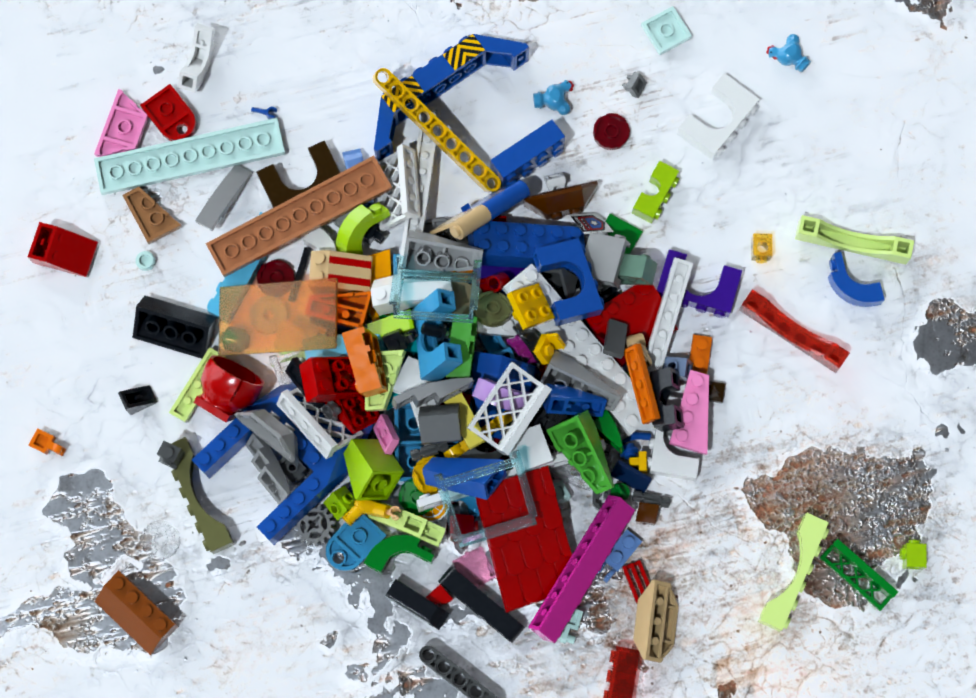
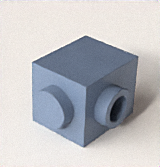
[662,357,693,381]

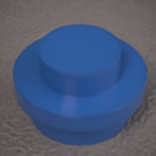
[619,443,639,460]

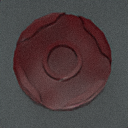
[593,113,630,150]
[257,260,295,298]

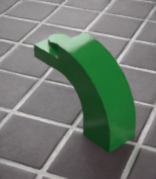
[364,535,435,574]

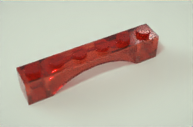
[739,289,850,373]

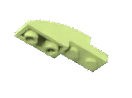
[367,500,445,548]

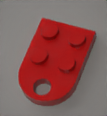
[140,84,196,141]

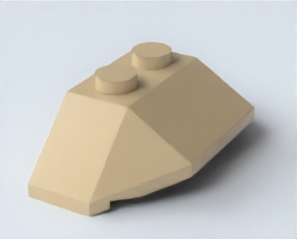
[633,580,678,663]

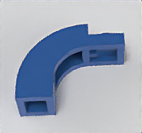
[828,252,885,307]

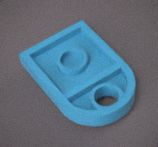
[326,514,387,571]

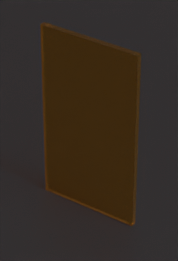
[218,278,338,356]

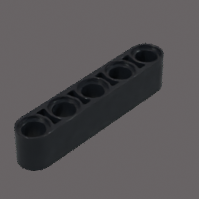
[438,566,525,643]

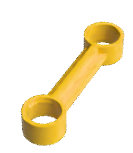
[443,410,513,458]

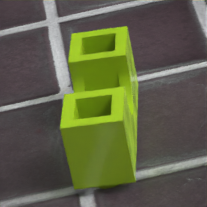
[632,161,680,224]

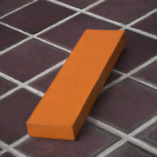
[624,344,660,424]

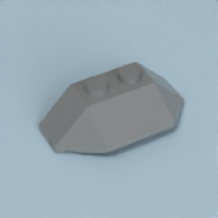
[234,409,299,467]

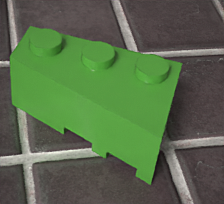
[446,314,478,380]

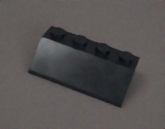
[132,295,217,359]

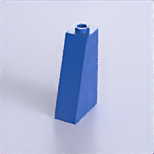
[422,457,507,500]

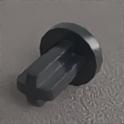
[421,323,449,343]

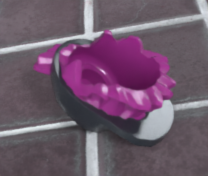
[506,326,541,364]

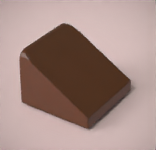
[635,502,659,526]

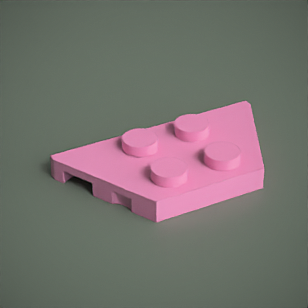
[94,89,149,157]

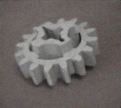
[293,505,336,547]

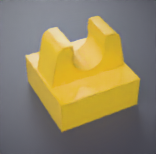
[629,451,648,474]

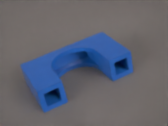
[532,238,604,326]

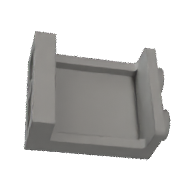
[585,231,631,288]

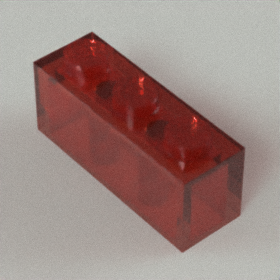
[603,646,640,698]

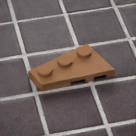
[122,187,182,244]

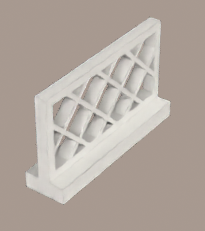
[377,144,421,231]
[467,362,552,455]
[276,388,364,459]

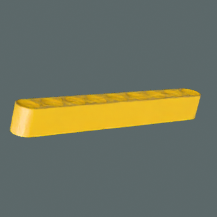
[372,68,501,193]

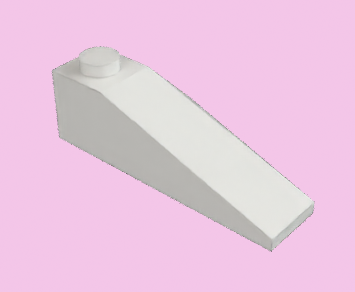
[371,276,453,316]

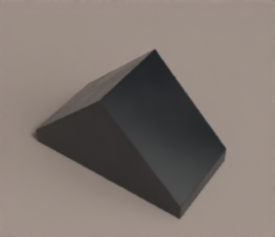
[118,385,158,415]

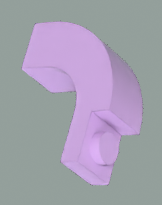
[472,377,532,413]

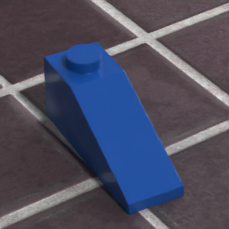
[543,384,607,417]

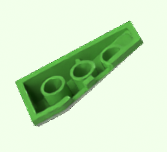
[547,410,614,494]

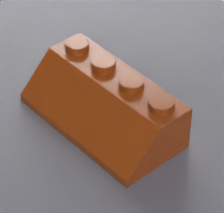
[94,570,179,655]

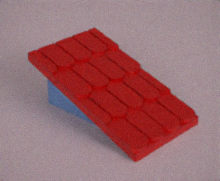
[475,466,572,613]

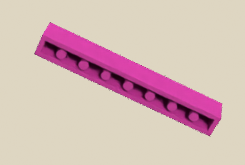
[528,495,635,643]

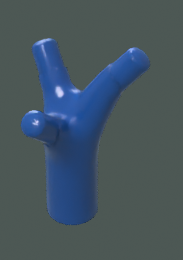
[622,431,651,445]

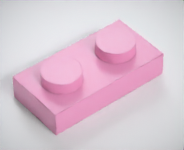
[373,414,400,455]

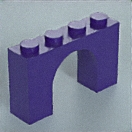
[657,249,742,318]

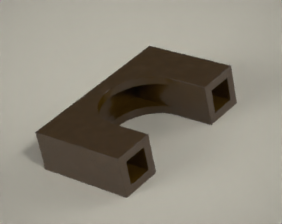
[256,140,340,208]

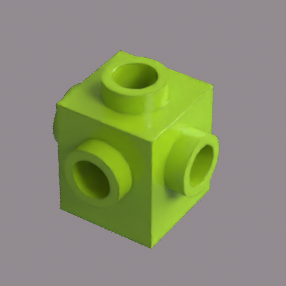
[323,485,356,521]

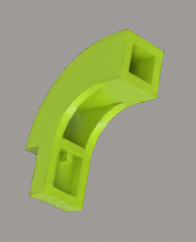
[336,202,390,255]

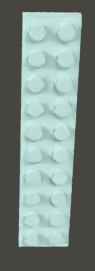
[94,118,285,196]

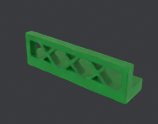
[819,539,898,611]

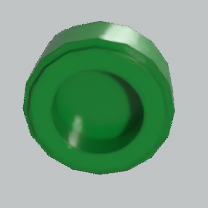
[611,483,630,501]

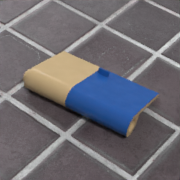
[429,180,530,240]

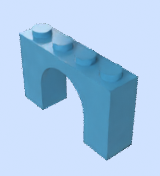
[413,288,463,382]

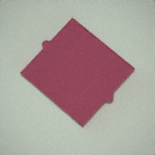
[452,547,496,587]

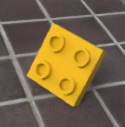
[507,283,555,330]

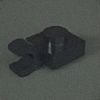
[382,328,418,351]

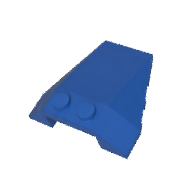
[471,351,542,440]

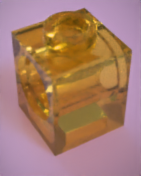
[751,233,772,263]

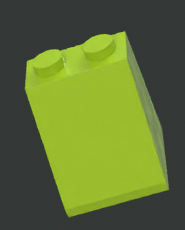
[343,439,404,501]

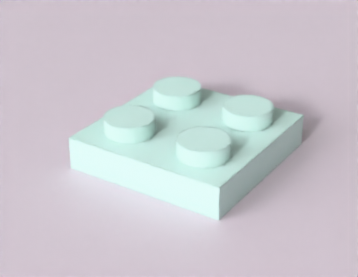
[641,6,692,55]

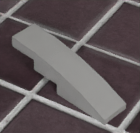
[195,165,253,231]
[392,377,474,410]
[245,433,291,505]

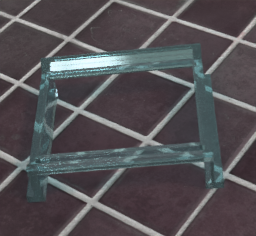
[389,255,482,323]
[434,450,538,548]

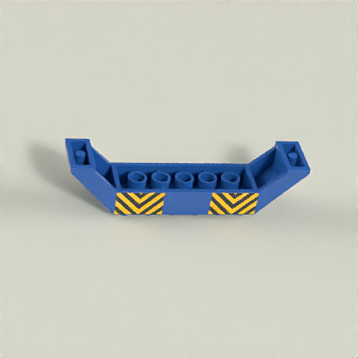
[374,34,529,162]

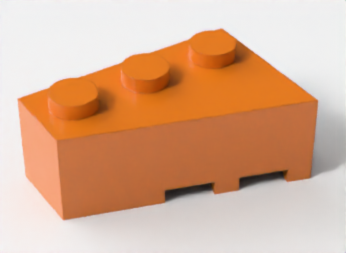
[306,291,372,329]
[342,326,388,397]

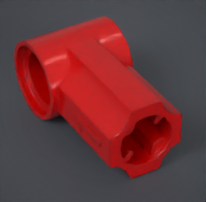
[470,272,510,293]

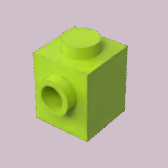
[899,540,927,570]

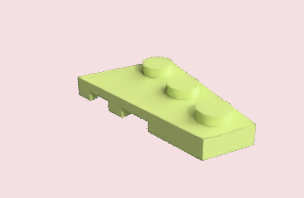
[365,350,406,411]

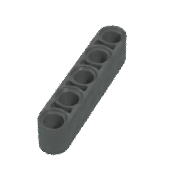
[419,645,498,698]

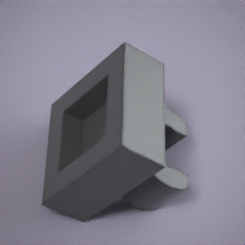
[622,72,647,98]

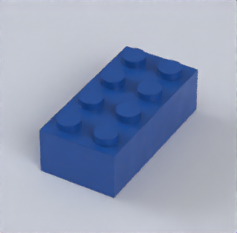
[490,119,565,188]

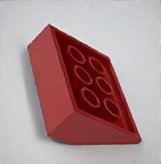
[583,285,678,348]

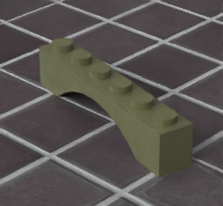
[171,437,235,555]

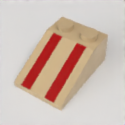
[309,250,373,295]

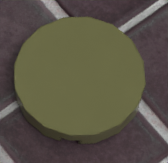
[473,291,512,327]

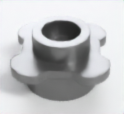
[322,401,341,421]

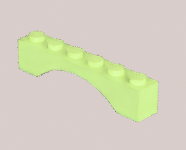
[795,215,914,265]
[758,513,829,632]

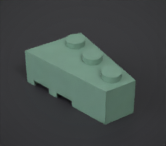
[618,254,658,285]

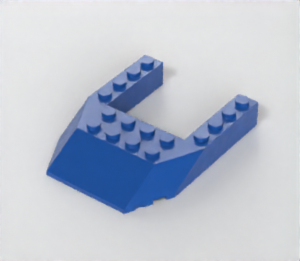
[192,381,374,545]

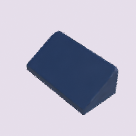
[611,460,652,493]

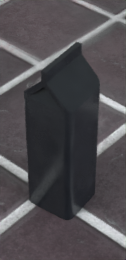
[385,579,450,630]

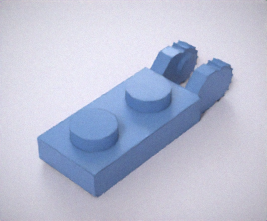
[596,530,642,583]

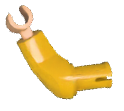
[342,500,402,526]

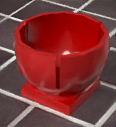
[193,355,264,422]

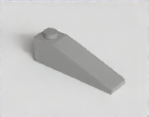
[401,230,484,277]
[540,350,621,411]

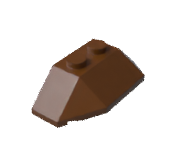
[523,181,598,221]

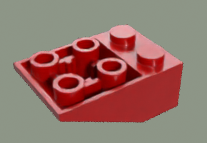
[27,222,98,278]
[299,357,363,403]
[324,396,380,434]

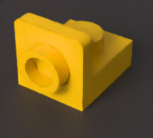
[533,333,566,365]

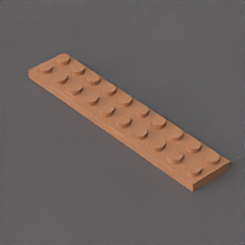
[205,155,392,277]

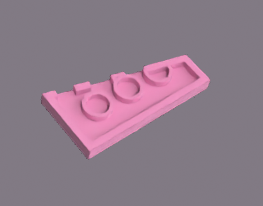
[669,370,709,455]

